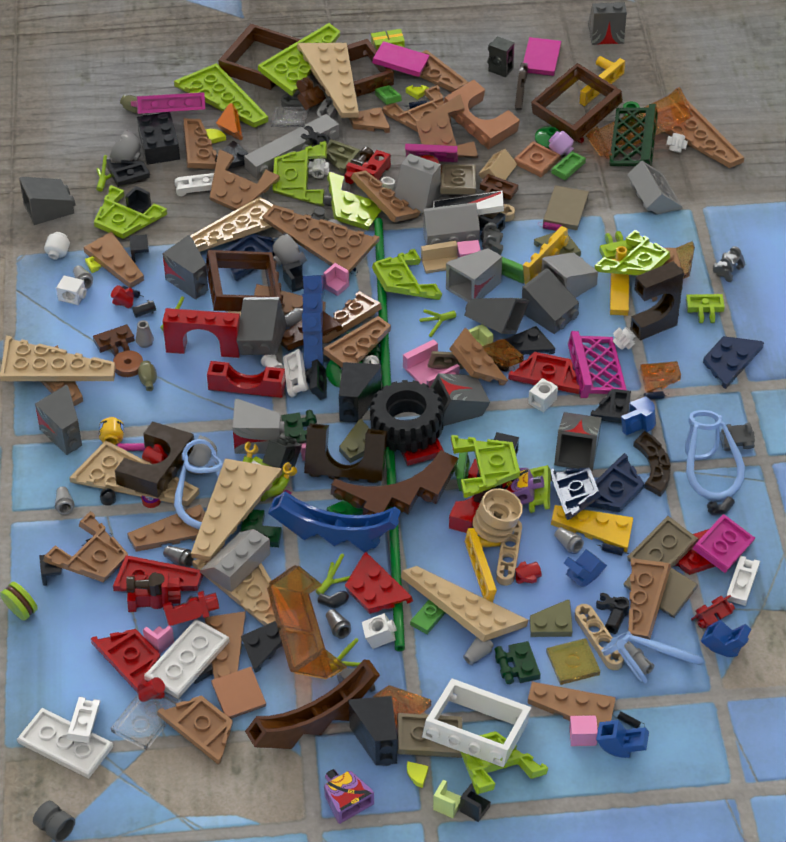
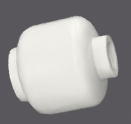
[44,232,70,260]

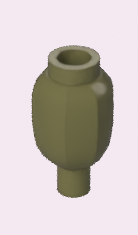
[120,95,148,114]
[138,361,157,391]

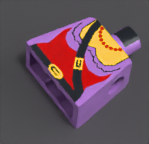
[503,468,544,505]
[324,769,374,824]

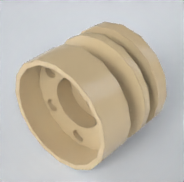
[473,488,523,543]

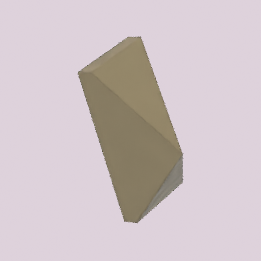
[427,351,464,369]

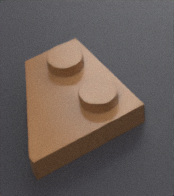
[349,107,390,133]

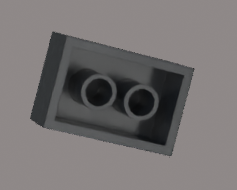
[137,112,180,165]

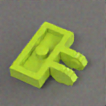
[599,231,636,259]
[686,294,725,323]

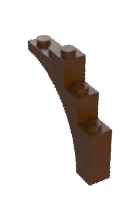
[330,450,458,515]
[245,659,380,749]

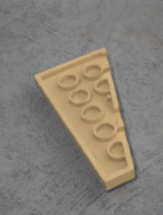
[297,43,359,118]
[191,197,273,252]
[0,335,116,381]
[401,566,528,642]

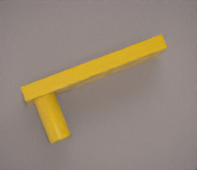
[579,56,625,106]
[610,246,629,316]
[464,528,501,602]

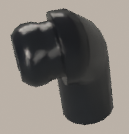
[707,496,735,515]
[318,591,349,608]

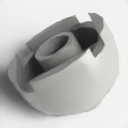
[109,130,141,163]
[273,233,307,266]
[186,435,217,475]

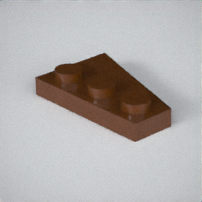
[280,311,343,351]

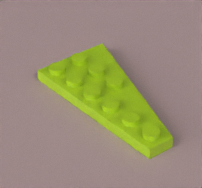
[258,23,340,96]
[174,63,268,128]

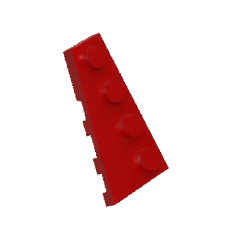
[113,555,204,591]

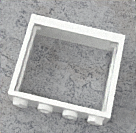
[422,679,531,767]

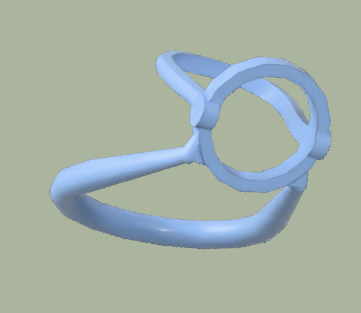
[685,410,745,501]
[174,439,223,529]
[601,631,704,684]

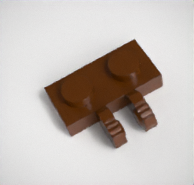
[296,77,326,110]
[479,174,518,200]
[93,324,135,356]

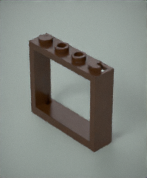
[218,24,301,90]
[311,39,394,98]
[531,63,623,142]
[206,250,283,312]

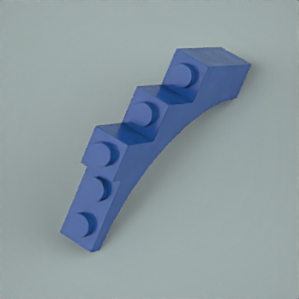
[302,275,325,369]
[268,491,401,553]

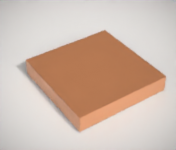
[514,141,561,177]
[211,667,266,719]

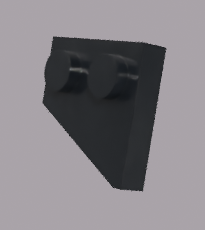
[505,326,555,356]

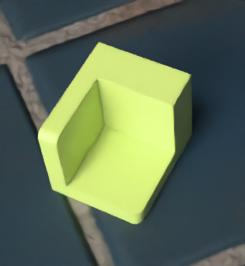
[468,324,493,351]
[433,780,461,818]

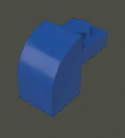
[621,396,656,435]
[564,549,607,587]
[701,620,751,657]
[596,720,649,758]

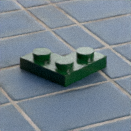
[240,509,282,548]

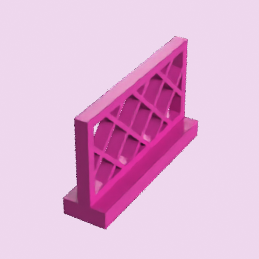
[131,92,205,114]
[568,331,627,398]

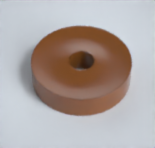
[113,350,143,377]

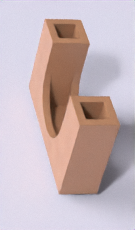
[443,80,520,150]

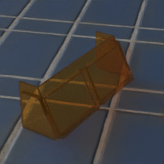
[586,87,693,159]
[267,565,347,679]

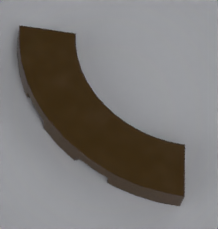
[515,62,528,110]
[633,431,671,497]

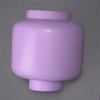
[548,131,574,156]

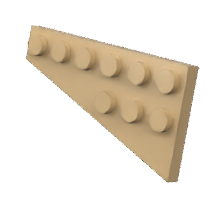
[69,441,200,506]
[191,458,282,561]
[192,559,299,636]

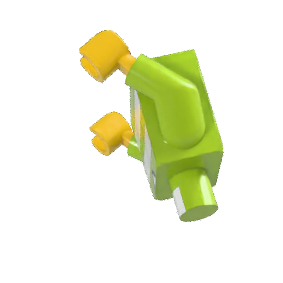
[243,442,297,501]

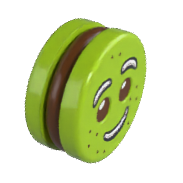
[0,582,38,621]

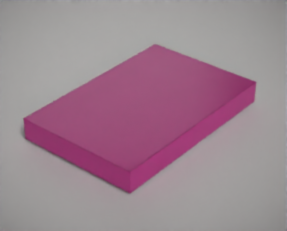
[523,37,561,76]
[372,41,430,77]
[405,144,458,162]
[693,514,755,573]

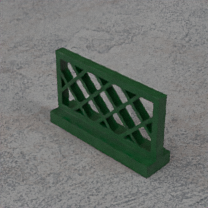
[609,104,658,166]

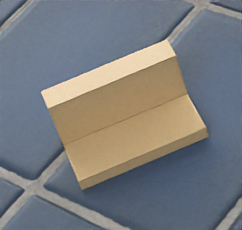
[479,149,517,180]
[421,241,458,274]

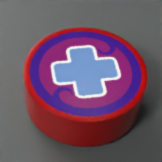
[141,495,161,508]

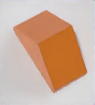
[216,103,243,140]

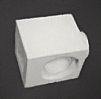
[56,276,87,305]
[528,378,558,413]
[362,613,396,649]

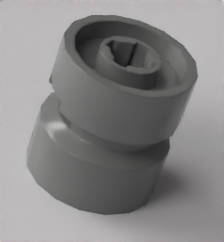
[33,800,75,842]

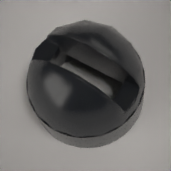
[100,488,116,506]

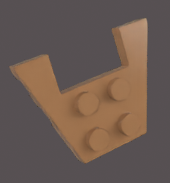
[382,85,451,132]
[416,94,478,158]
[210,150,280,211]
[43,511,128,583]

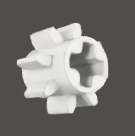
[666,133,688,153]
[308,159,329,179]
[613,327,636,350]

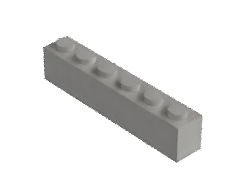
[244,114,339,180]

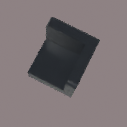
[125,186,151,214]
[478,212,506,232]
[129,234,149,263]
[283,260,304,292]
[39,554,62,586]
[460,783,491,822]

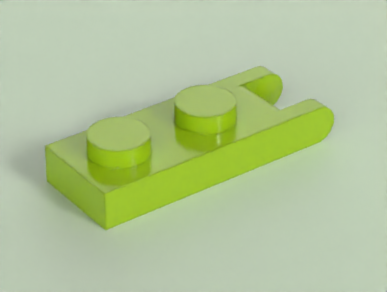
[529,465,551,513]

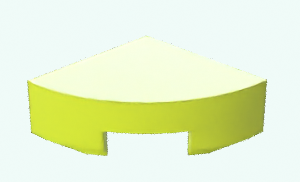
[406,85,429,100]
[205,129,226,144]
[85,256,102,273]
[407,761,429,788]

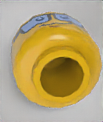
[98,417,124,445]

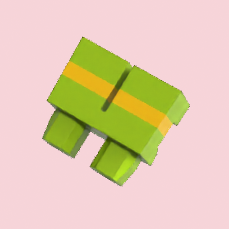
[371,29,405,51]

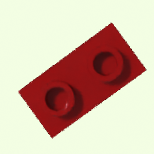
[691,595,735,628]

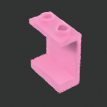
[403,339,460,388]

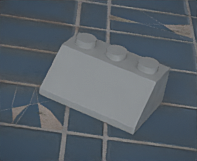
[627,161,683,214]
[423,202,480,245]
[200,529,270,592]

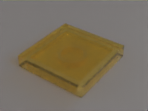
[546,638,600,685]

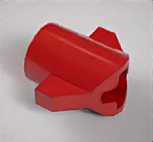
[110,285,134,308]
[142,444,168,464]
[515,561,542,584]
[138,677,165,702]

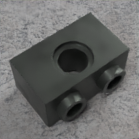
[487,36,515,77]
[262,436,302,469]

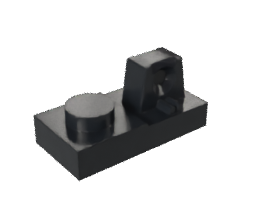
[305,359,327,400]

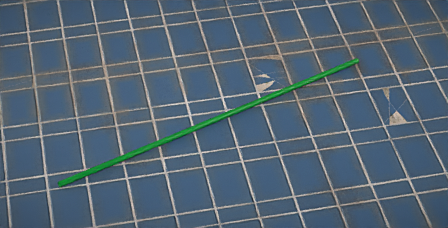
[374,218,405,652]

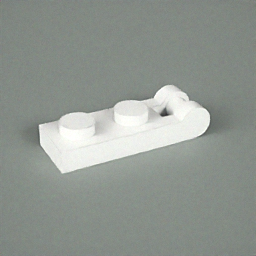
[174,173,214,196]
[283,349,309,397]
[726,555,760,606]
[67,697,100,743]

